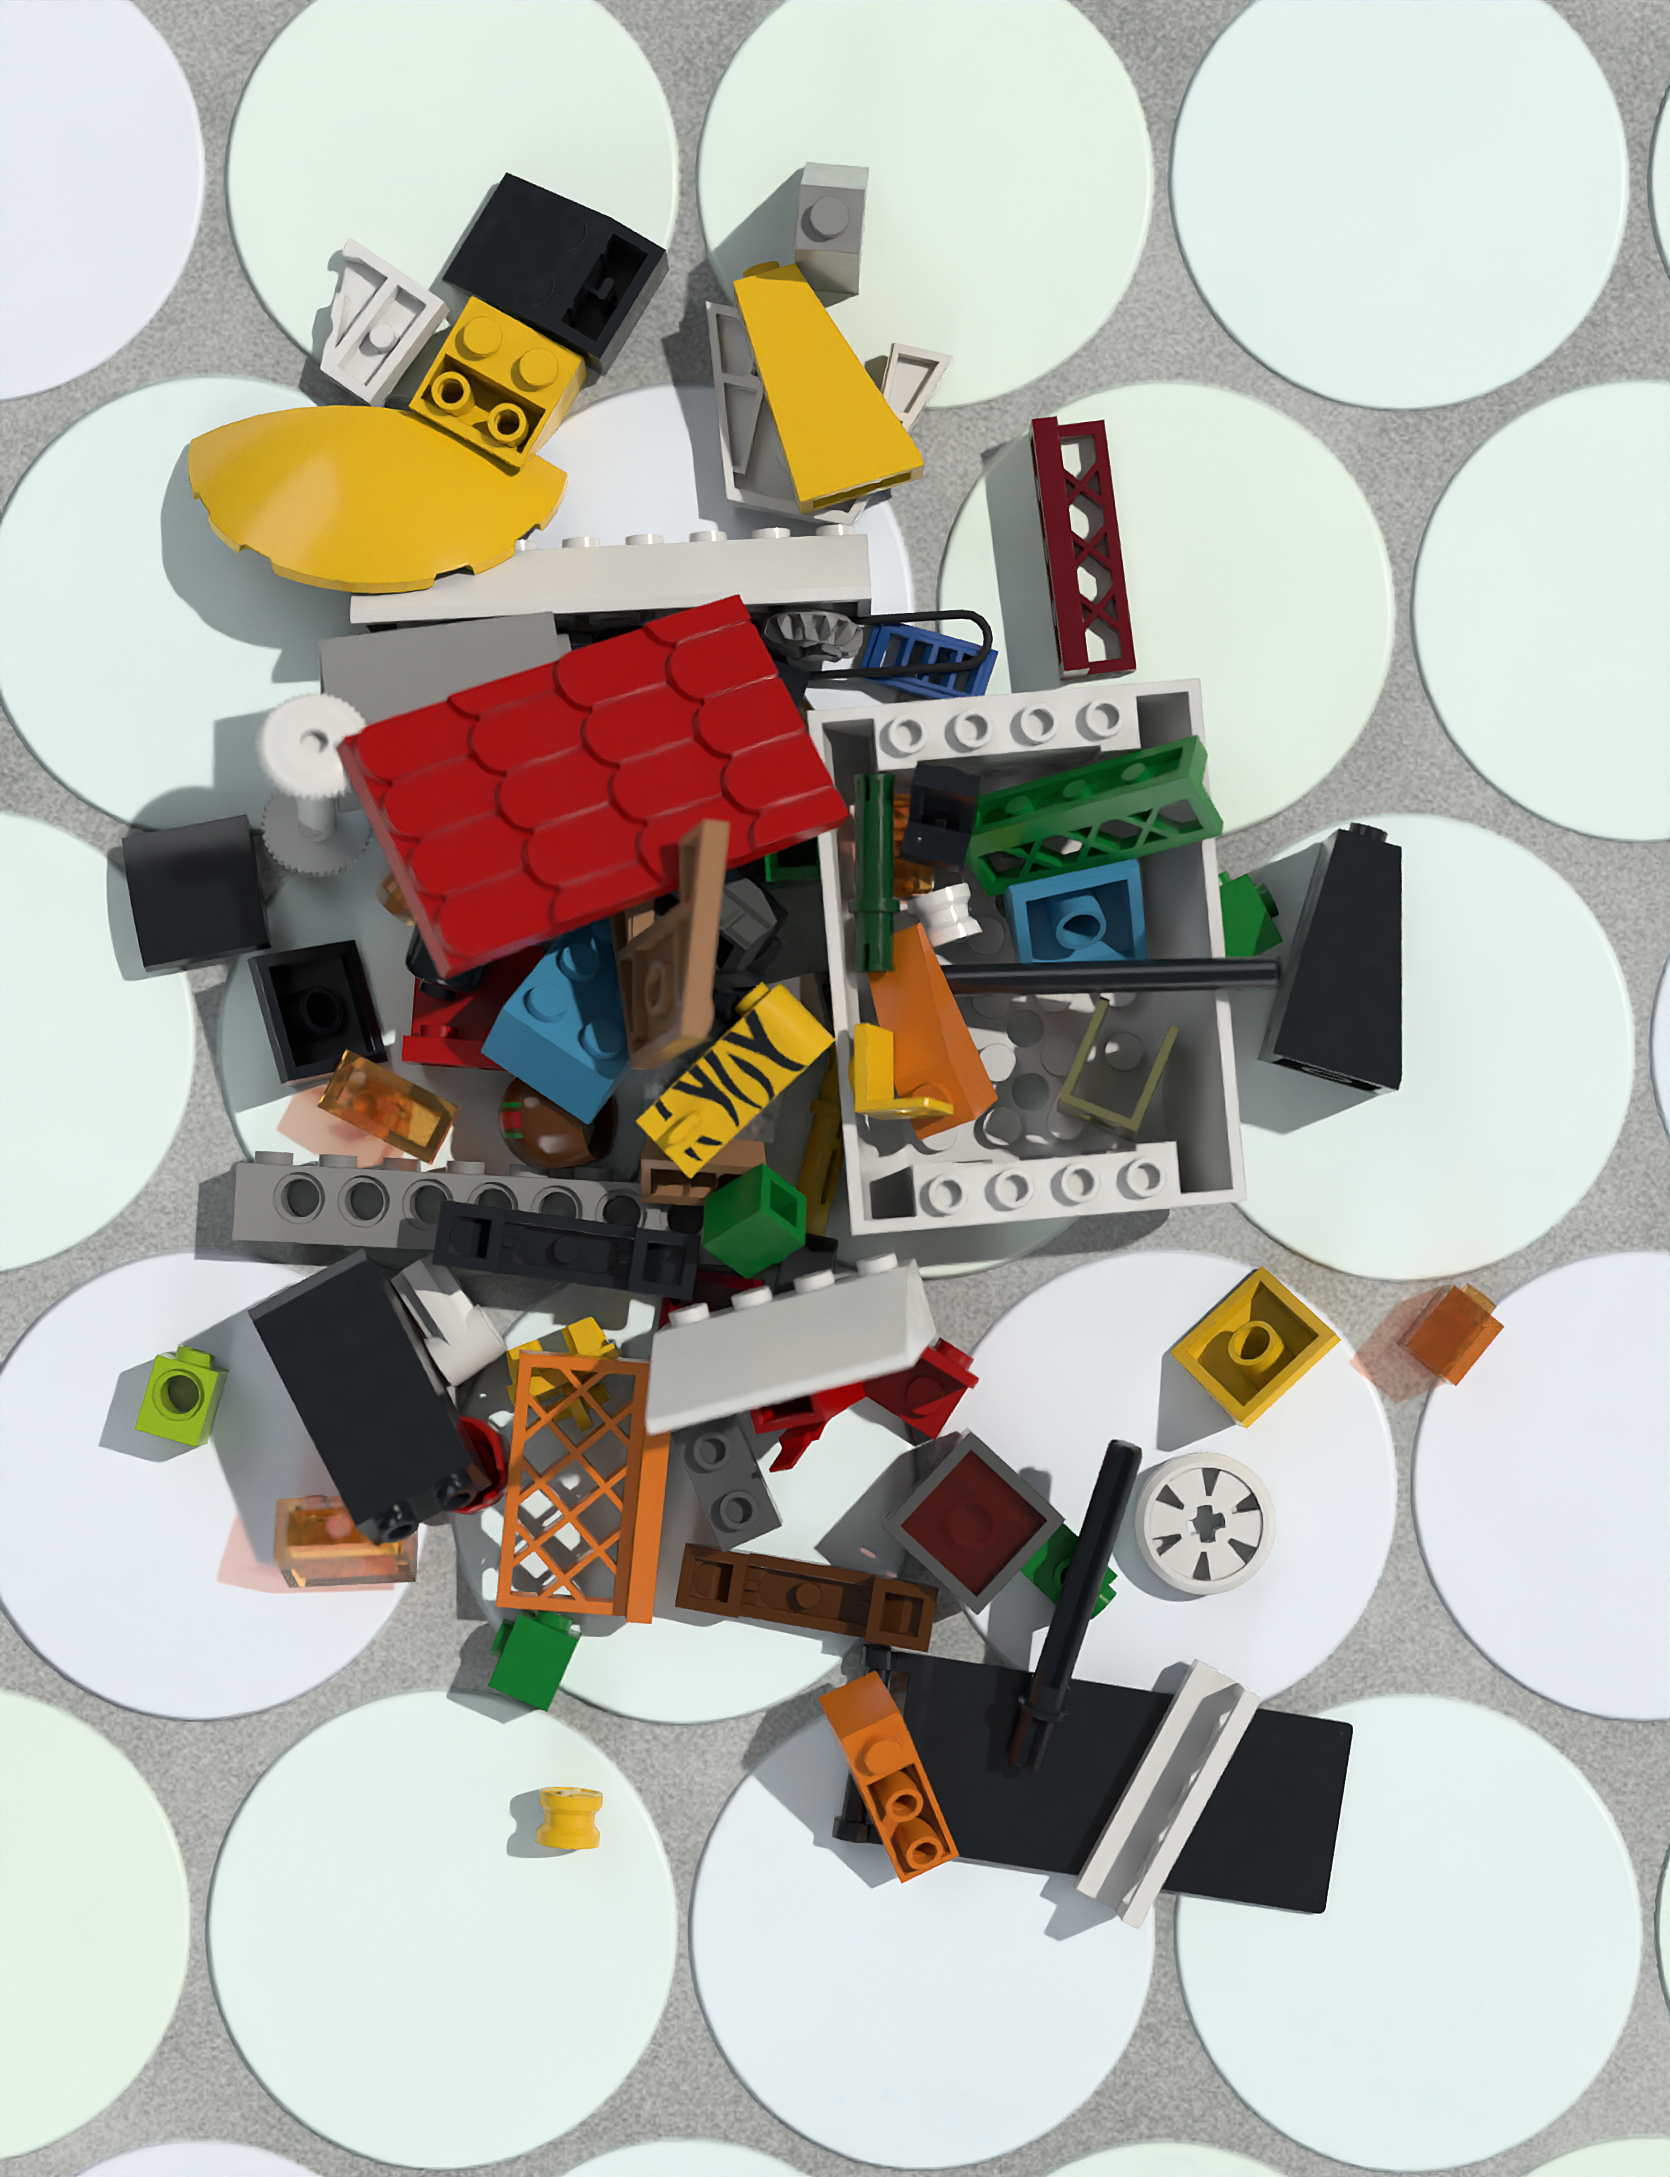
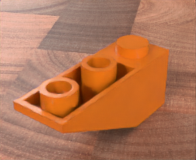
[817,1670,959,1884]

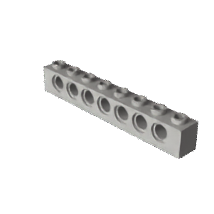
[232,1151,727,1265]

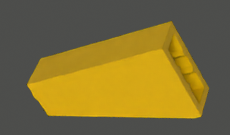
[733,261,924,515]

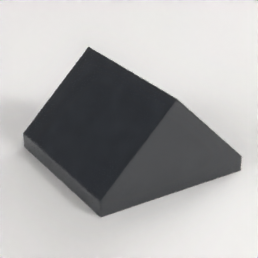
[247,939,388,1088]

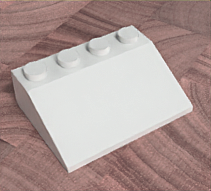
[646,1252,937,1435]

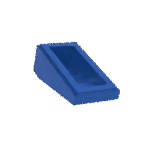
[859,623,999,701]

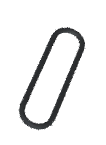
[779,609,993,681]

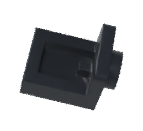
[900,762,981,872]

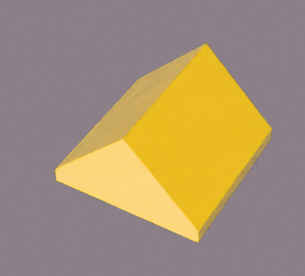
[1170,1266,1341,1429]

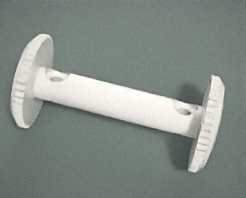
[255,692,373,878]

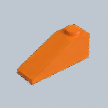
[867,922,998,1140]

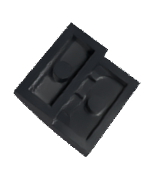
[121,814,272,972]

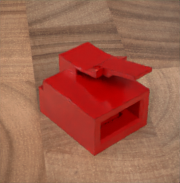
[749,1378,866,1473]

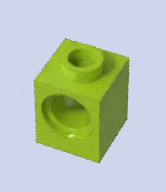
[135,1345,229,1447]

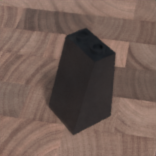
[1257,823,1402,1096]
[247,1248,492,1547]

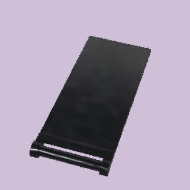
[832,1644,1353,1914]

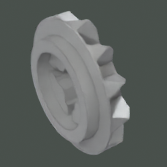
[761,607,863,664]

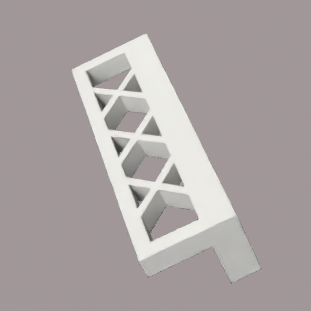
[1073,1658,1262,1930]

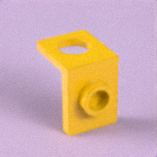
[848,1023,953,1120]

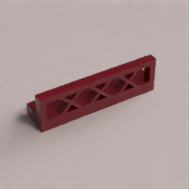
[1028,416,1137,681]

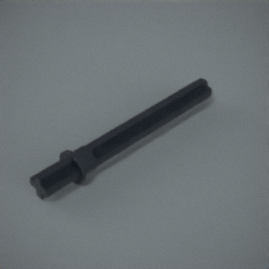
[1008,1439,1143,1772]

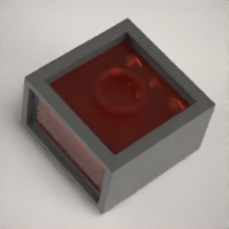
[881,1427,1066,1616]

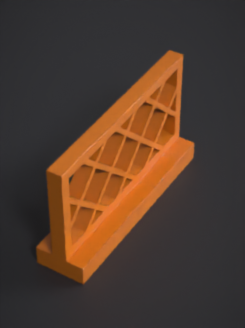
[496,1349,671,1624]

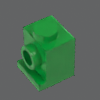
[1020,1523,1118,1620]

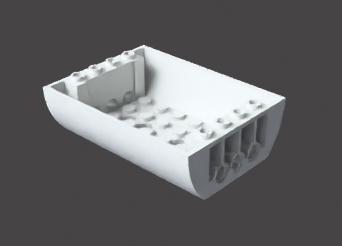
[807,677,1247,1235]

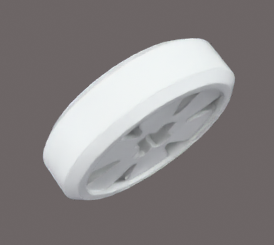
[1133,1452,1276,1595]

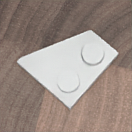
[320,237,450,407]

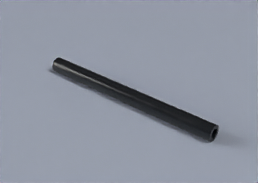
[940,955,1283,997]

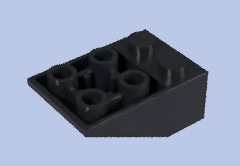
[442,172,669,377]

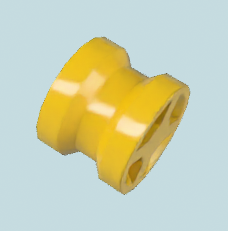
[536,1787,604,1849]

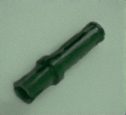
[848,774,900,973]

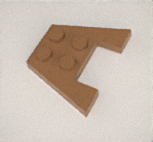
[609,820,729,1070]

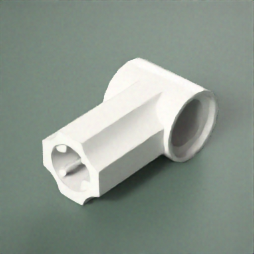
[390,1251,509,1387]

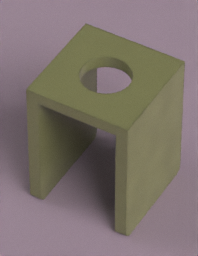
[1056,996,1180,1143]

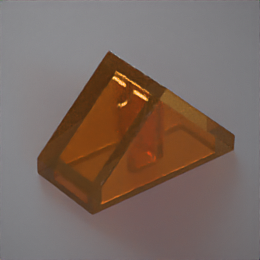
[317,1049,461,1165]

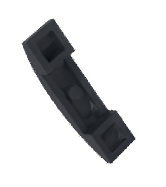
[432,1200,701,1301]

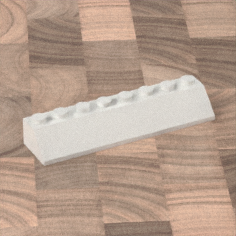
[350,525,872,635]

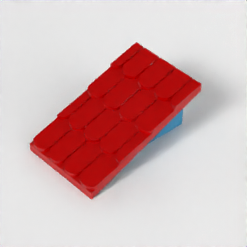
[337,594,850,979]

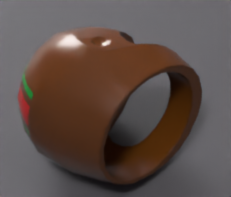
[498,1077,617,1169]

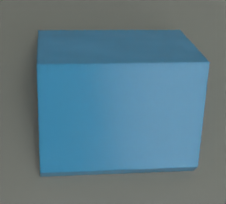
[1002,858,1148,963]

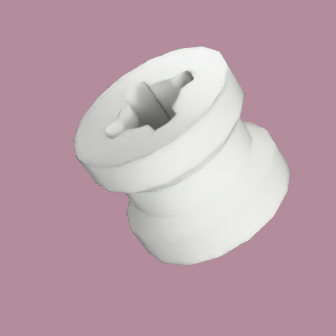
[906,883,983,950]

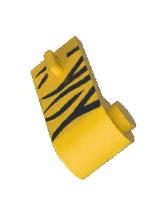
[635,982,835,1178]

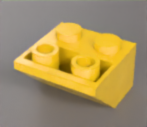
[409,296,588,471]

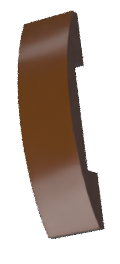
[674,1542,939,1653]

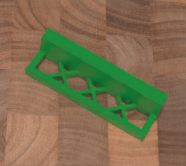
[966,735,1224,897]

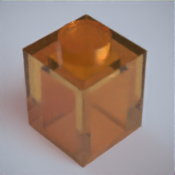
[1396,1283,1504,1386]

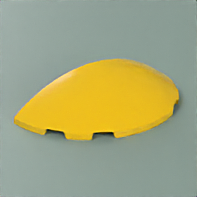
[188,405,568,593]

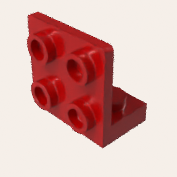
[401,945,546,1072]
[862,1337,980,1440]

